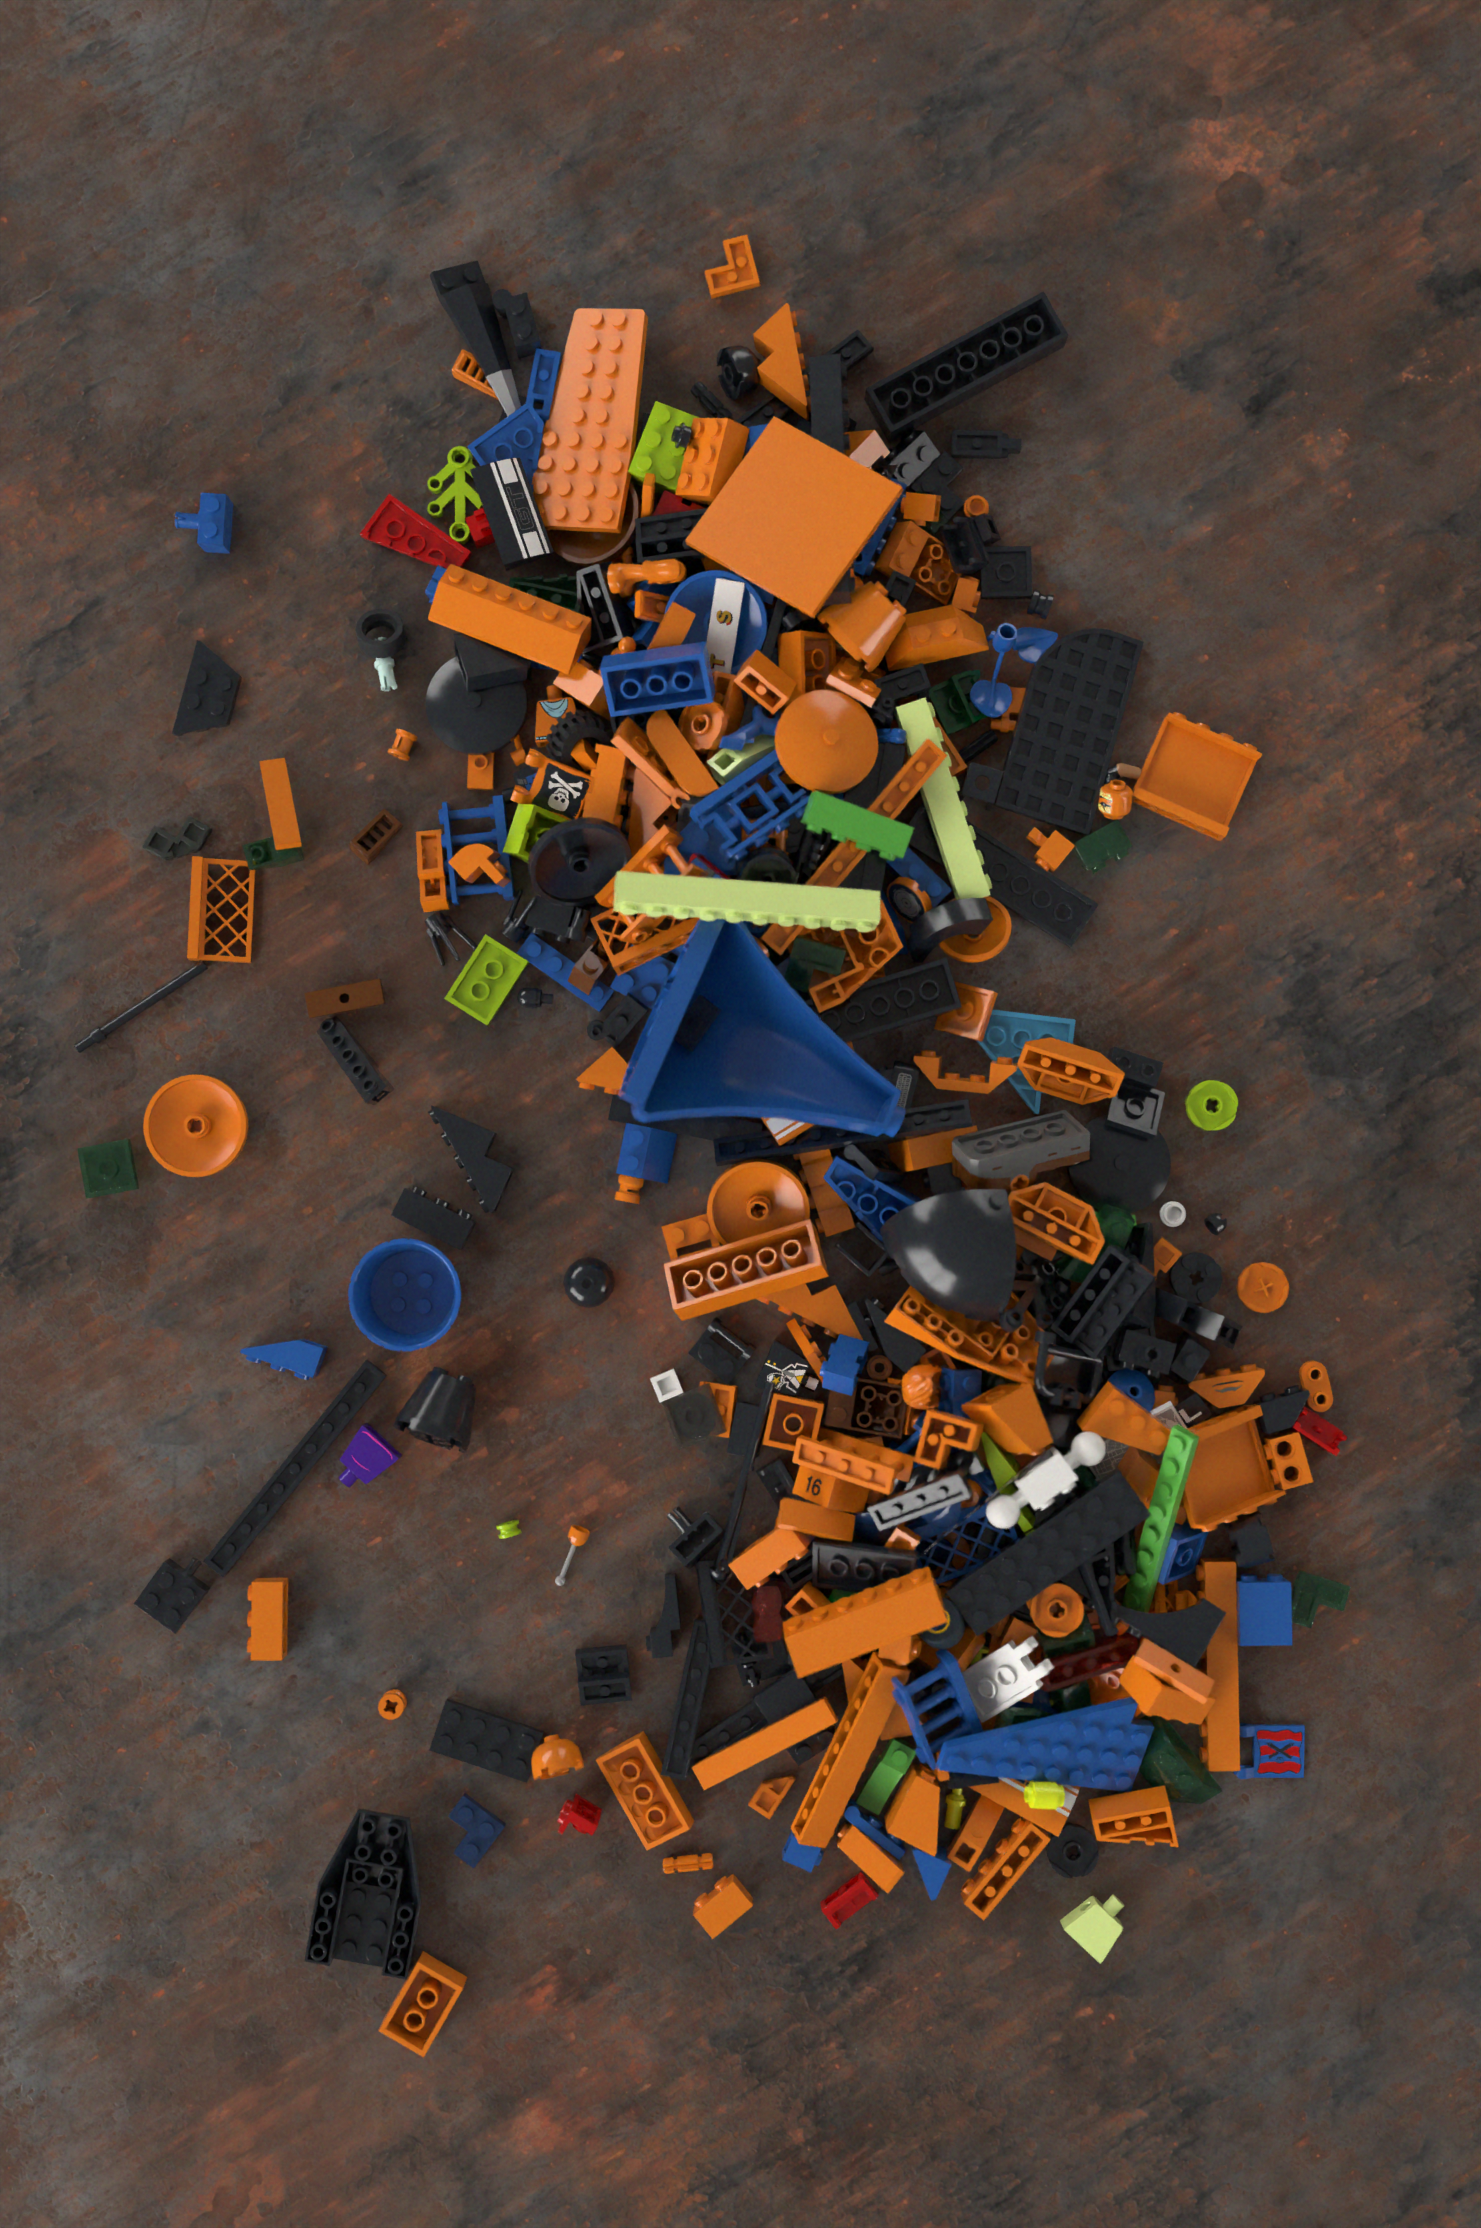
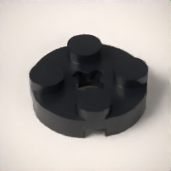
[1169,1252,1222,1304]
[1046,1823,1099,1879]

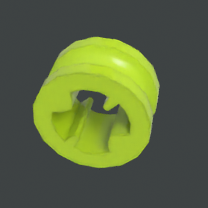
[496,1520,522,1539]

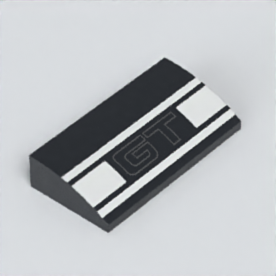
[470,457,554,571]

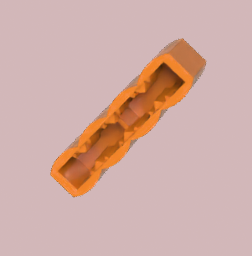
[793,1149,855,1237]

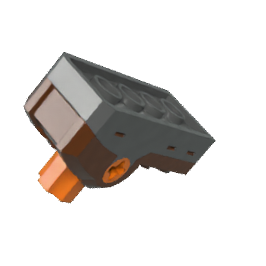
[952,1110,1090,1196]

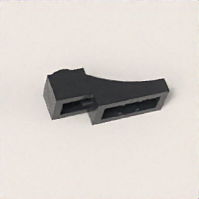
[646,1573,681,1659]

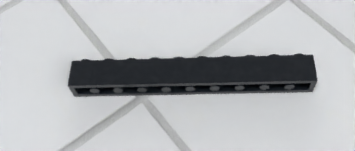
[809,354,856,606]

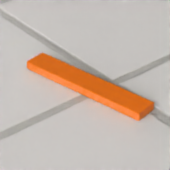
[692,1697,838,1790]

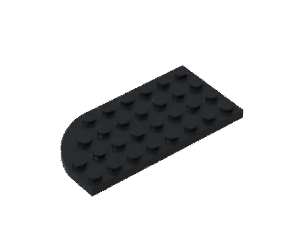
[993,628,1144,836]

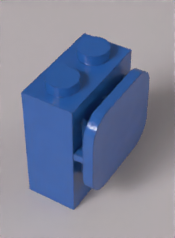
[1236,1574,1292,1646]

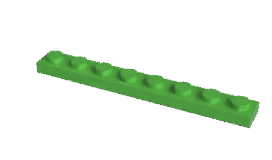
[1122,1425,1199,1613]

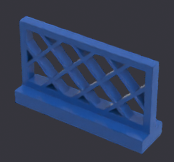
[905,1491,1018,1585]

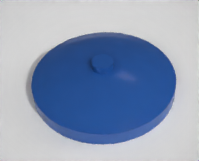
[664,570,768,674]

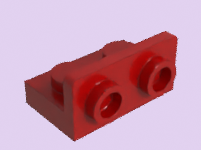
[557,1794,602,1835]

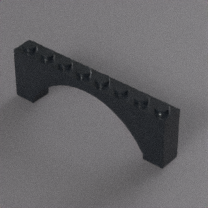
[1022,1502,1226,1667]

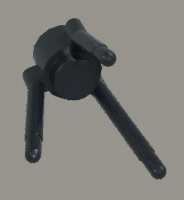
[501,889,537,943]
[424,911,478,966]

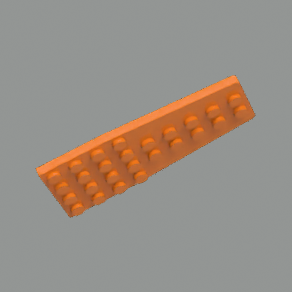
[532,308,648,533]

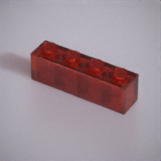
[1032,1632,1139,1692]

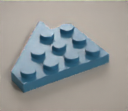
[977,1010,1076,1114]

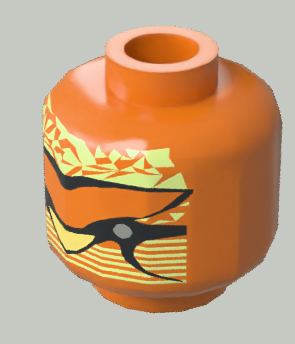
[1098,780,1133,820]

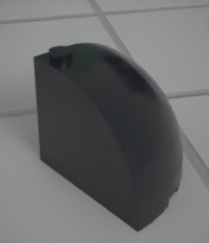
[880,1189,1016,1322]

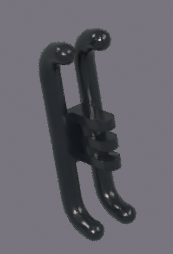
[793,825,834,883]

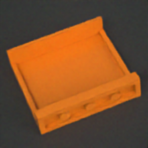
[1132,712,1262,841]
[1182,1405,1286,1532]

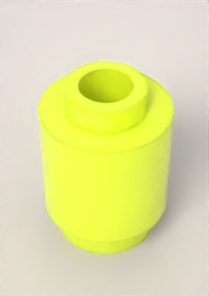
[1024,1781,1065,1809]

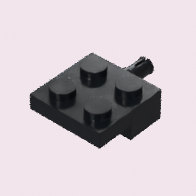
[134,1557,210,1634]

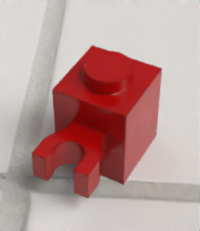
[465,508,495,549]

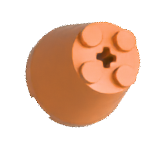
[817,581,907,673]

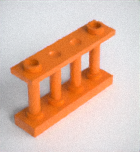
[595,825,708,946]
[792,1426,915,1495]

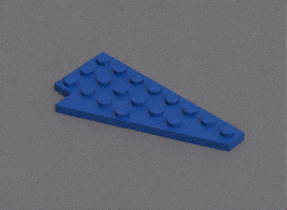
[936,1697,1154,1792]

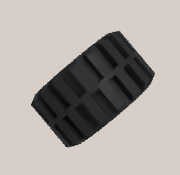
[546,710,617,775]

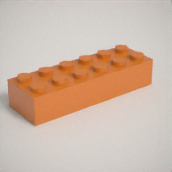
[664,1219,829,1321]

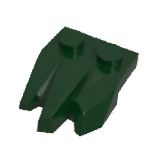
[929,670,988,736]

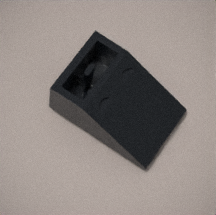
[863,1296,927,1373]

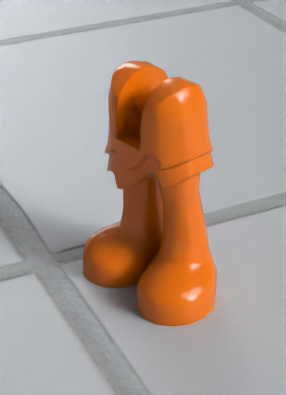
[607,559,687,598]

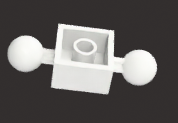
[986,1432,1106,1529]

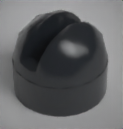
[1204,1213,1227,1236]

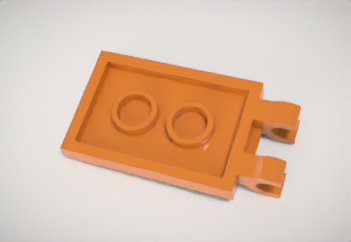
[611,717,692,809]

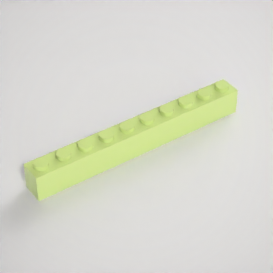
[614,871,880,932]

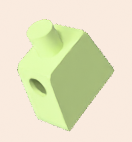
[1060,1894,1124,1964]

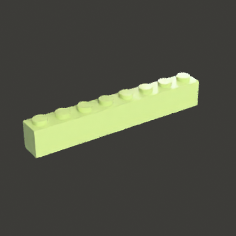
[893,698,992,900]

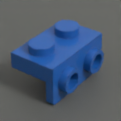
[938,1367,982,1420]

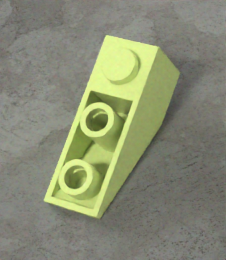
[707,734,776,786]

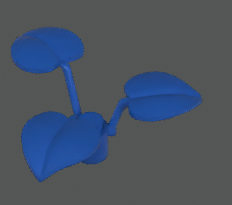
[970,619,1058,718]

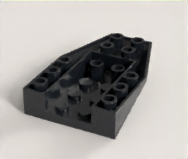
[304,1809,422,1980]

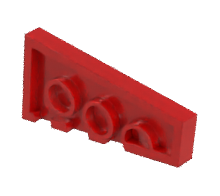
[360,494,472,569]

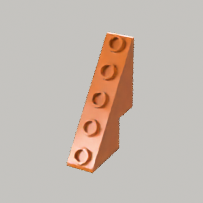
[753,303,811,421]
[625,766,678,857]
[576,1047,628,1095]
[756,1283,863,1340]
[842,1656,930,1740]

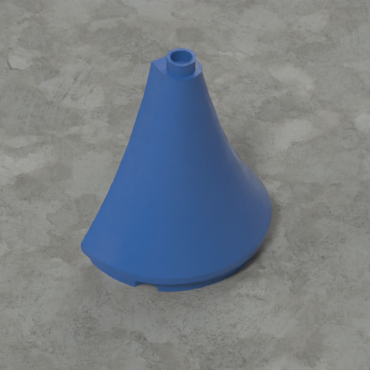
[618,918,906,1137]

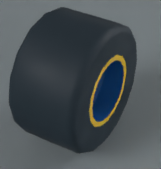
[918,1598,965,1649]

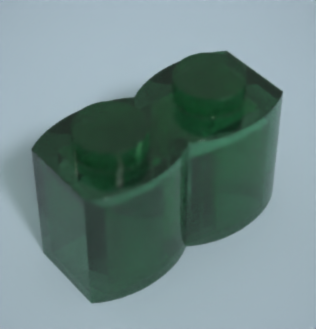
[1072,819,1132,874]

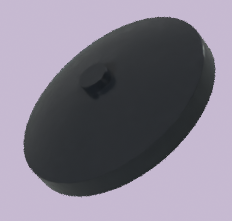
[426,657,528,755]
[528,817,632,907]
[1067,1114,1171,1214]
[1019,1343,1110,1448]

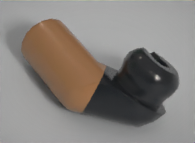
[1104,763,1141,784]

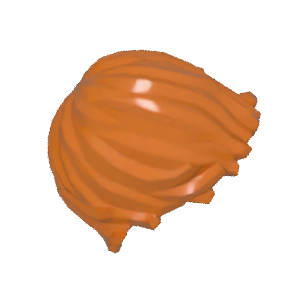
[902,1364,941,1409]

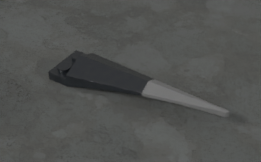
[429,260,521,416]

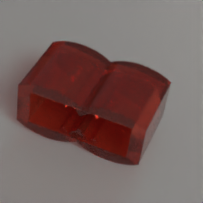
[752,1586,783,1643]

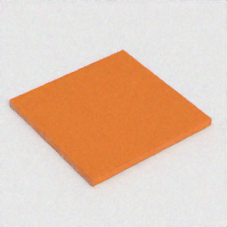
[685,416,903,618]

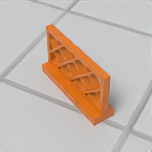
[187,856,256,963]
[590,908,700,976]

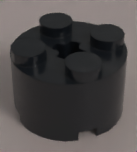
[1224,1510,1275,1569]

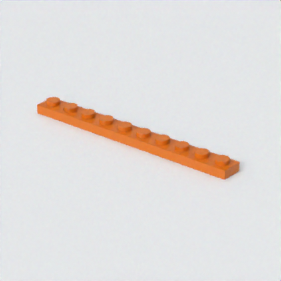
[760,738,947,955]

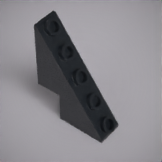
[316,1015,394,1105]
[428,1106,515,1213]
[1154,1287,1243,1350]

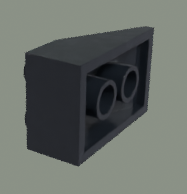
[752,1668,838,1766]

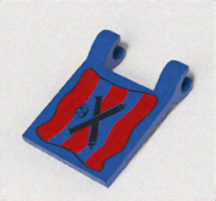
[1233,1723,1305,1779]

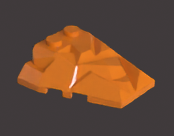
[787,900,903,1013]

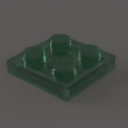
[77,1139,139,1199]

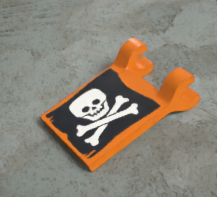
[511,748,593,820]

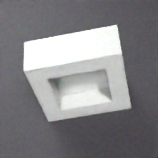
[650,1368,684,1402]

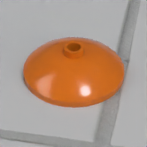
[938,896,1012,963]

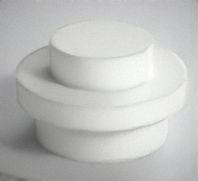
[1160,1201,1186,1227]

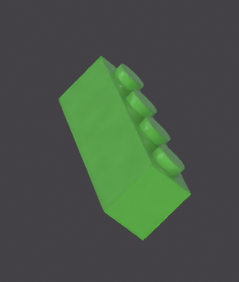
[801,791,914,861]

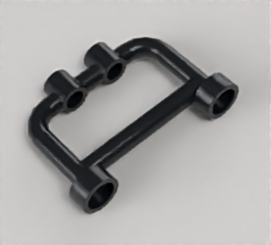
[1034,1331,1112,1409]

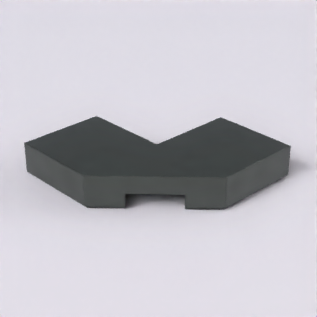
[142,816,213,861]

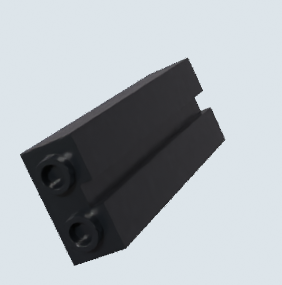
[835,742,906,897]

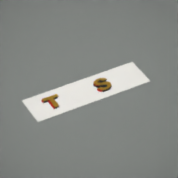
[706,578,745,674]

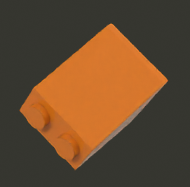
[961,1383,1053,1456]
[884,1762,940,1856]

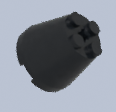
[393,1367,476,1453]

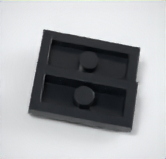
[575,1644,632,1706]

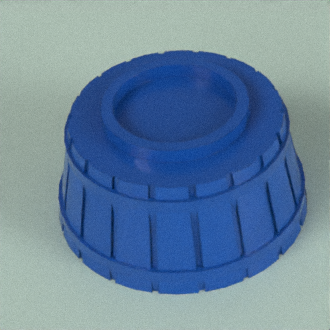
[348,1238,461,1351]

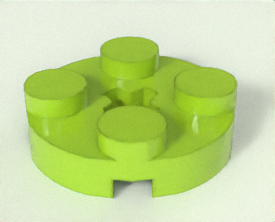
[1185,1080,1238,1131]

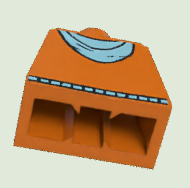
[535,685,576,747]

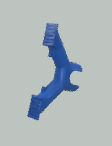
[719,704,782,751]

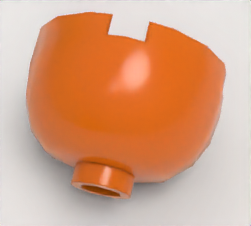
[531,1734,584,1780]

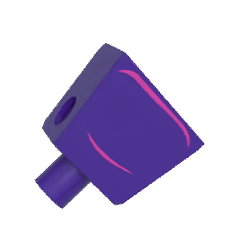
[339,1423,403,1488]

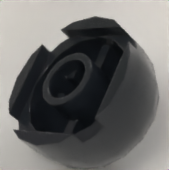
[716,345,762,400]
[563,1257,615,1308]

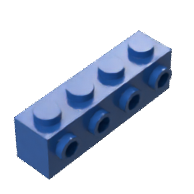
[854,478,907,581]

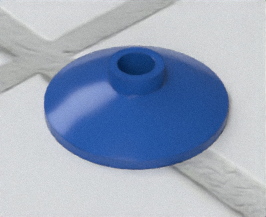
[1107,1369,1155,1412]

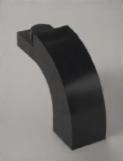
[906,898,993,963]

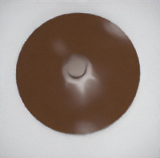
[546,482,642,567]

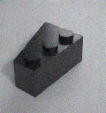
[577,561,635,654]

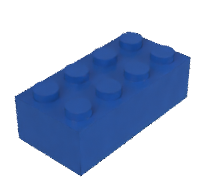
[600,641,716,717]

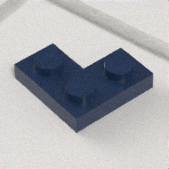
[448,1793,506,1869]

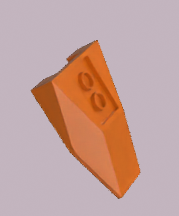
[884,1285,1054,1388]

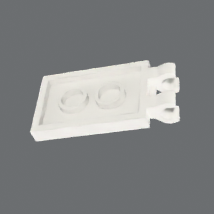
[962,1636,1054,1723]

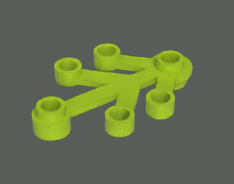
[427,446,483,544]

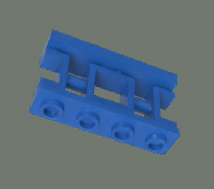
[689,750,810,864]

